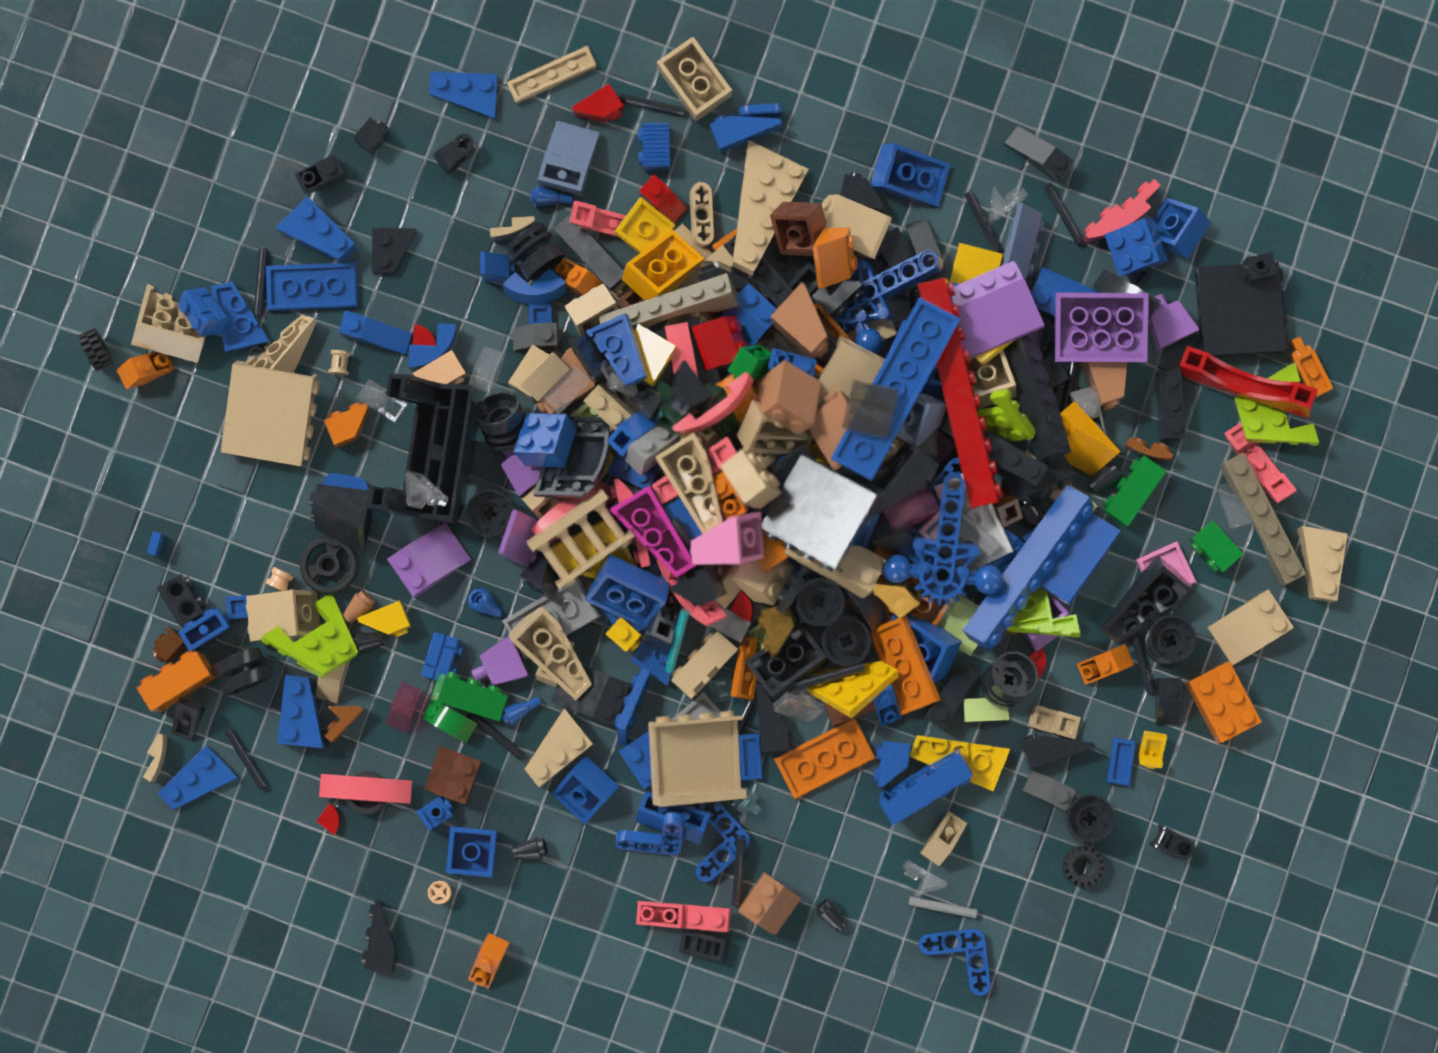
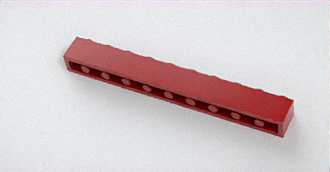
[918,278,1003,509]

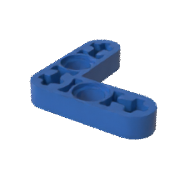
[696,801,750,882]
[615,813,684,855]
[918,929,990,996]

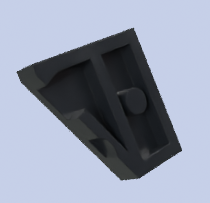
[372,228,416,274]

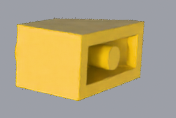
[357,601,412,637]

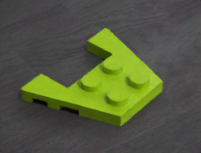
[1234,363,1319,446]
[945,389,1036,442]
[1009,587,1081,637]
[261,595,358,679]

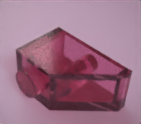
[884,490,940,529]
[386,681,425,733]

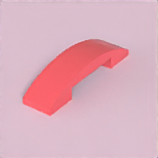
[569,201,626,238]
[665,322,704,414]
[672,372,754,434]
[1224,423,1297,504]
[652,437,737,505]
[531,481,615,543]
[657,558,727,626]
[319,774,412,804]

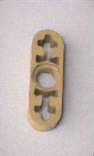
[690,182,714,248]

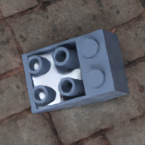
[538,121,600,197]

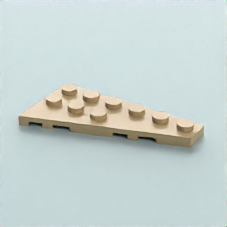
[732,140,808,275]

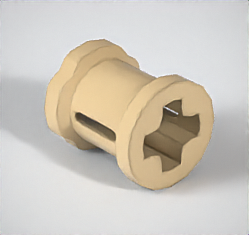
[328,350,351,376]

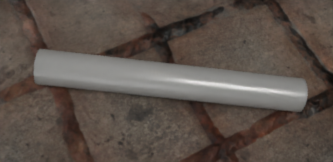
[908,896,977,919]

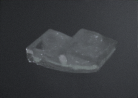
[542,364,592,414]

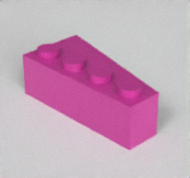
[610,486,697,577]

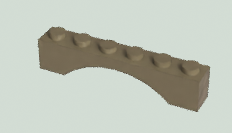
[599,273,739,331]
[1219,453,1306,585]

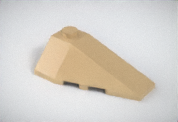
[246,315,317,373]
[655,433,723,534]
[784,545,884,598]
[508,606,592,700]

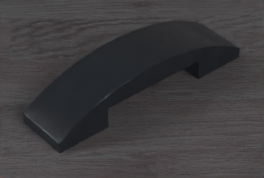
[838,585,887,633]

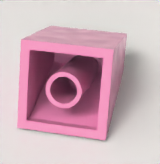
[690,512,764,564]

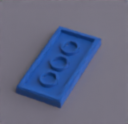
[266,262,358,311]
[1039,513,1121,605]

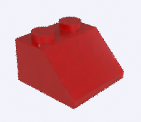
[692,315,748,370]

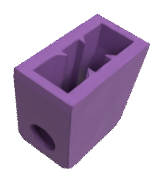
[1148,293,1199,351]
[501,449,542,498]
[471,636,529,686]

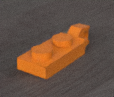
[1289,337,1333,397]
[730,636,758,701]

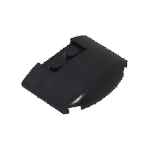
[533,417,610,498]

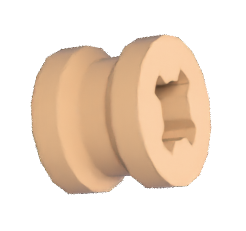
[266,567,294,591]
[428,881,452,904]

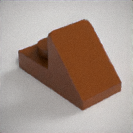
[325,706,365,743]

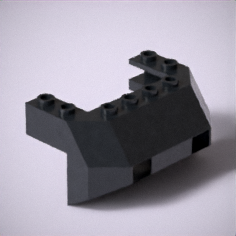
[368,374,479,523]

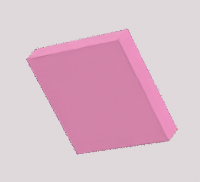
[1135,541,1196,585]

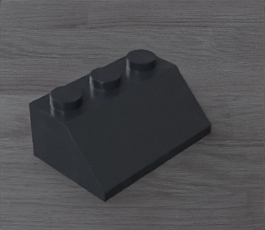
[745,622,829,703]

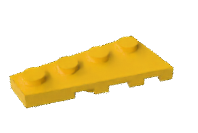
[909,735,1010,791]

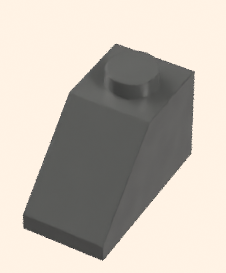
[513,323,559,351]
[1022,770,1076,811]

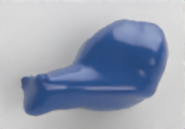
[468,588,502,617]

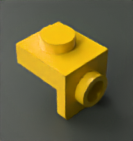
[606,618,642,653]
[1138,731,1167,769]

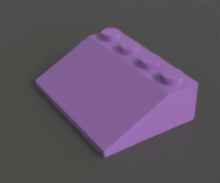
[952,261,1044,359]
[1055,292,1148,362]

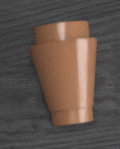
[342,590,375,624]

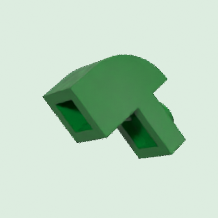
[422,700,478,743]

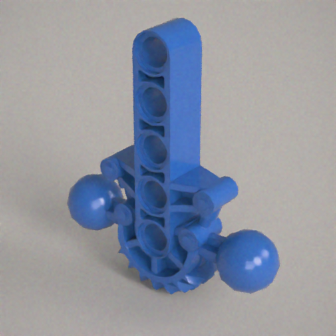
[832,250,944,354]
[882,472,1003,605]

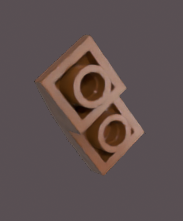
[1123,437,1173,461]

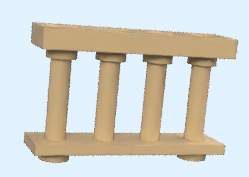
[526,489,635,589]

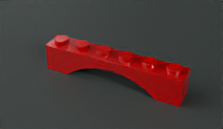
[1179,346,1318,419]

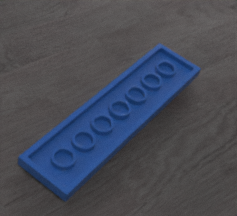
[831,297,960,481]

